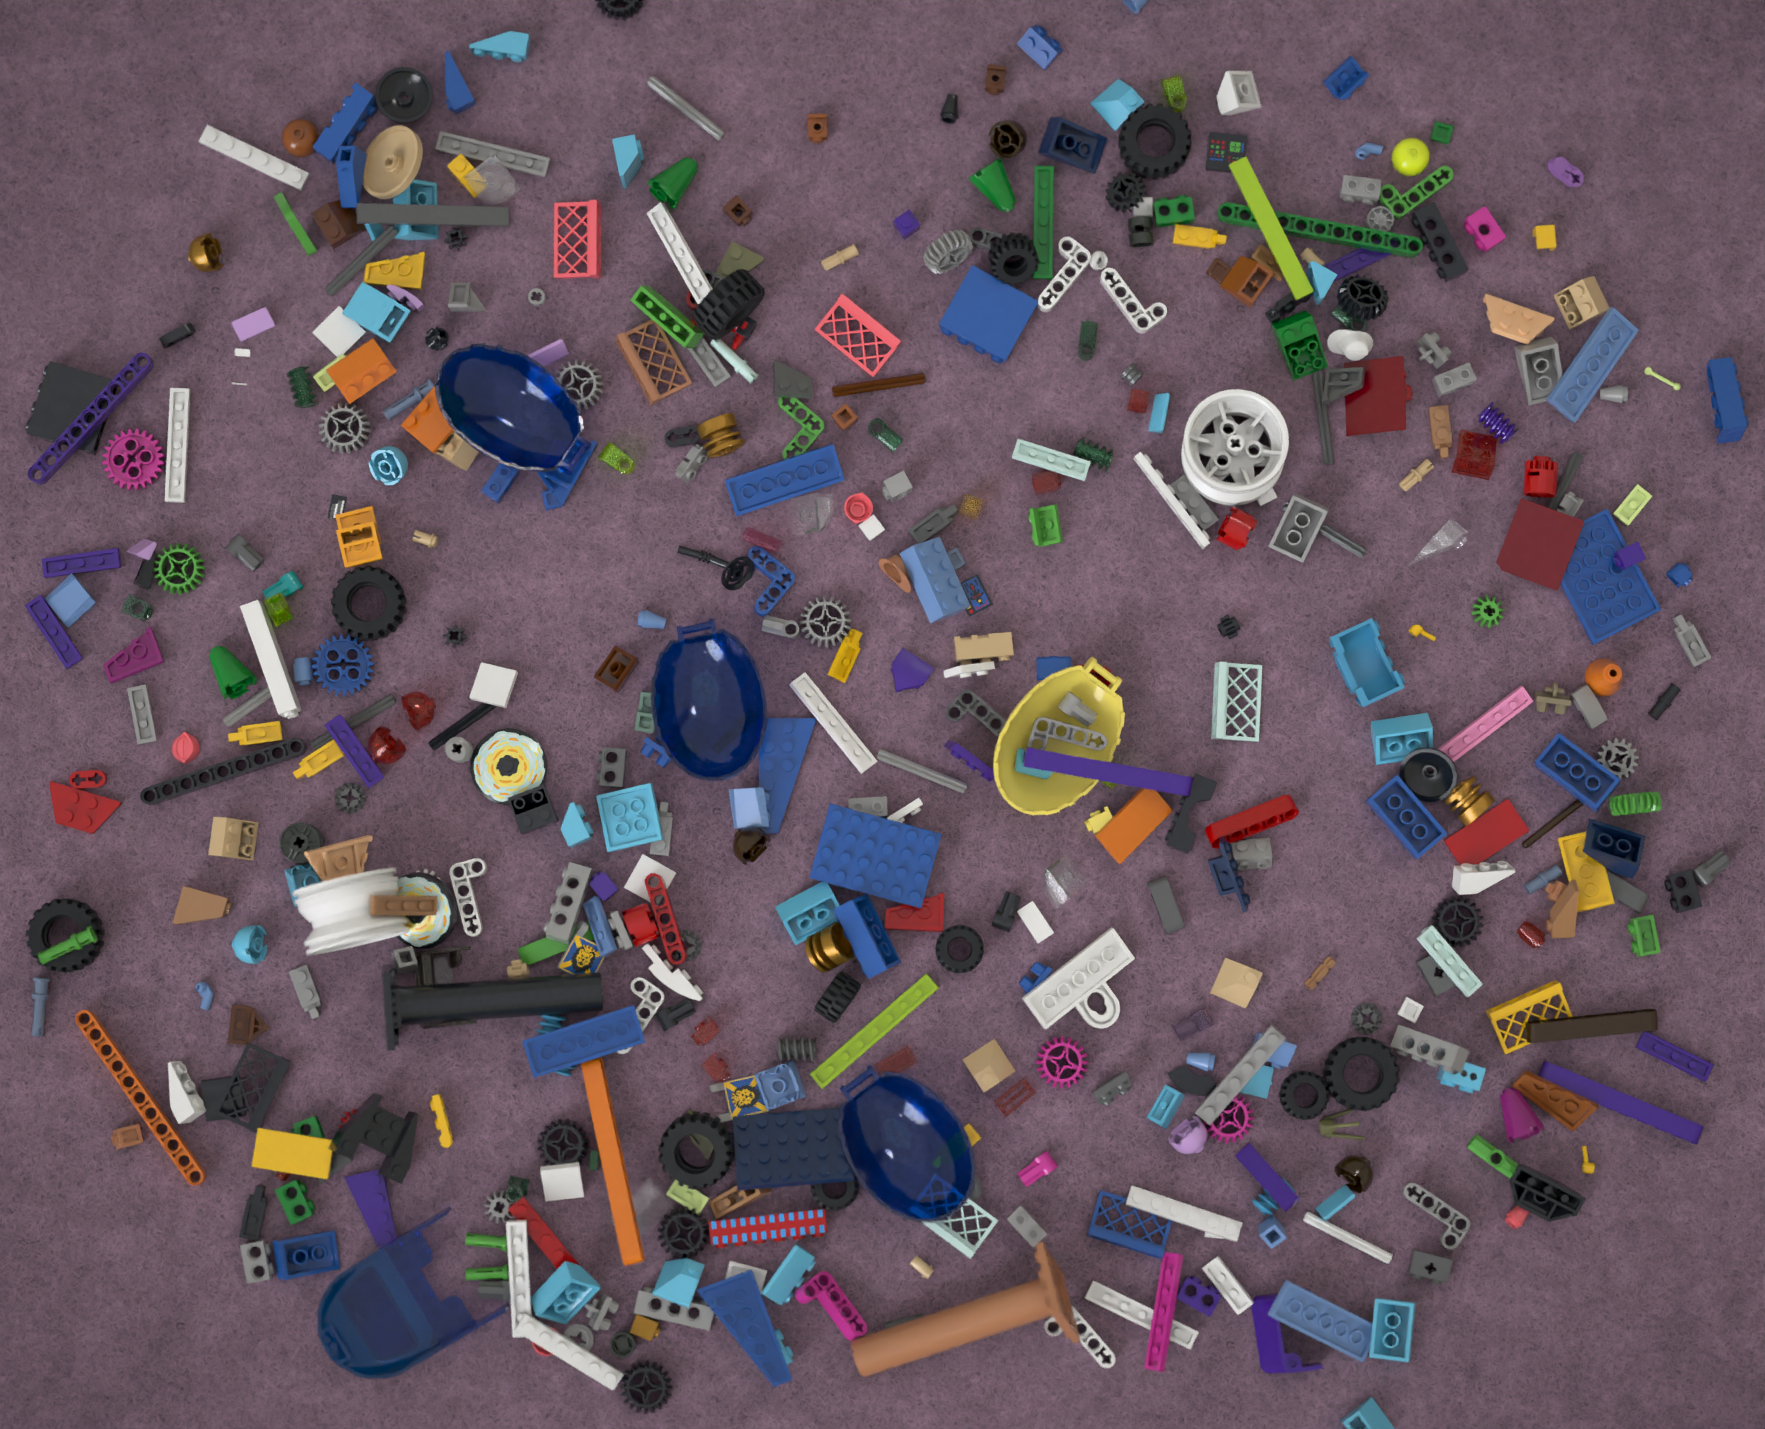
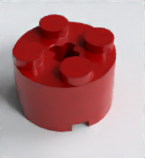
[1216,506,1257,550]
[622,903,661,947]

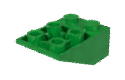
[1271,310,1328,381]

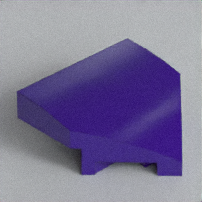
[891,648,935,692]

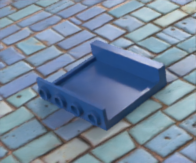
[939,265,1039,364]

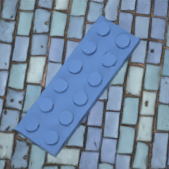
[1546,307,1639,423]
[1268,1280,1373,1362]

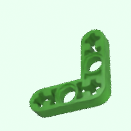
[273,192,317,256]
[778,396,824,459]

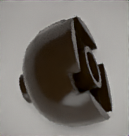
[989,120,1027,158]
[732,826,771,865]
[1334,1155,1374,1193]

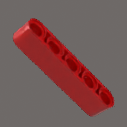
[1205,795,1299,849]
[645,873,687,965]

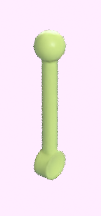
[1644,367,1681,390]

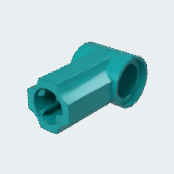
[262,571,304,606]

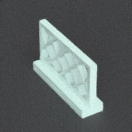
[1211,662,1262,742]
[908,1174,998,1259]

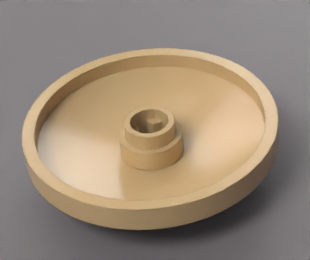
[363,125,423,199]

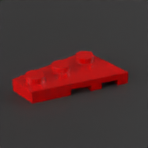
[885,893,944,932]

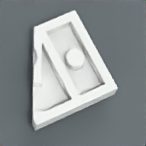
[944,661,995,678]

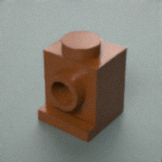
[808,114,827,144]
[831,403,858,431]

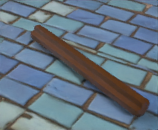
[832,373,926,397]

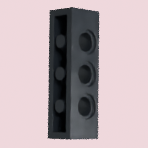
[1411,202,1469,282]

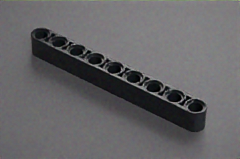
[140,738,307,805]

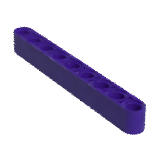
[28,352,154,485]
[1023,747,1193,796]
[1538,1061,1704,1145]

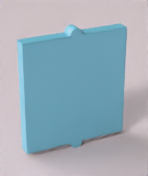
[1240,1065,1274,1099]

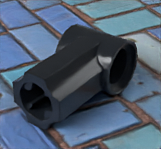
[991,891,1021,932]
[655,998,696,1031]

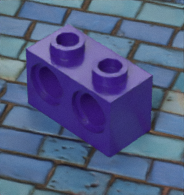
[1176,1275,1221,1317]

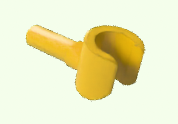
[1408,625,1436,641]
[1582,1146,1595,1174]

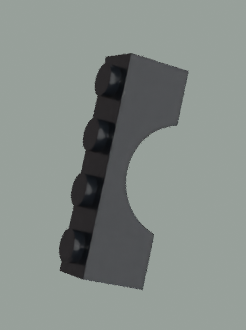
[1164,774,1217,854]

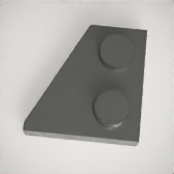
[773,361,813,399]
[1322,367,1365,405]

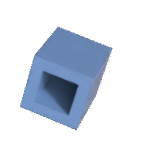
[1258,1215,1287,1249]

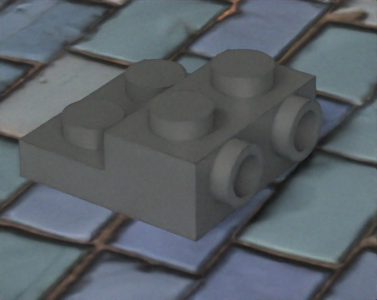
[1091,1071,1132,1106]

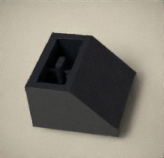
[508,784,559,835]

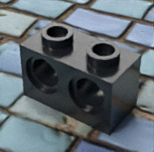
[1664,869,1702,913]

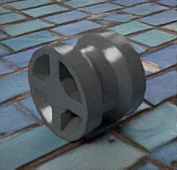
[1120,363,1144,387]

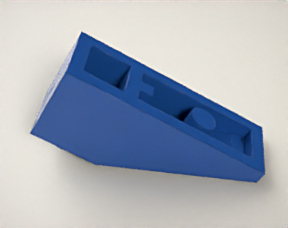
[445,51,476,115]

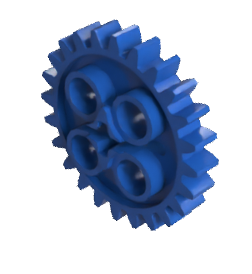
[311,634,374,697]

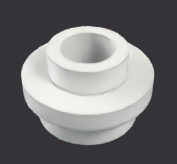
[1089,251,1108,270]

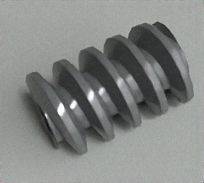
[777,1036,816,1061]

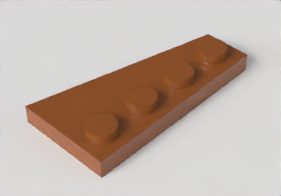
[1512,1070,1598,1132]

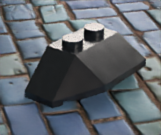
[1509,1164,1586,1222]

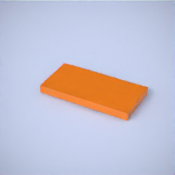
[1095,788,1173,864]

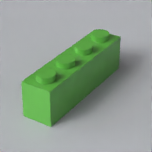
[630,285,705,348]

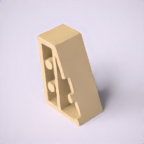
[954,632,1014,665]

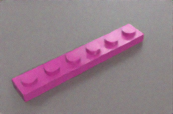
[1144,1252,1183,1372]

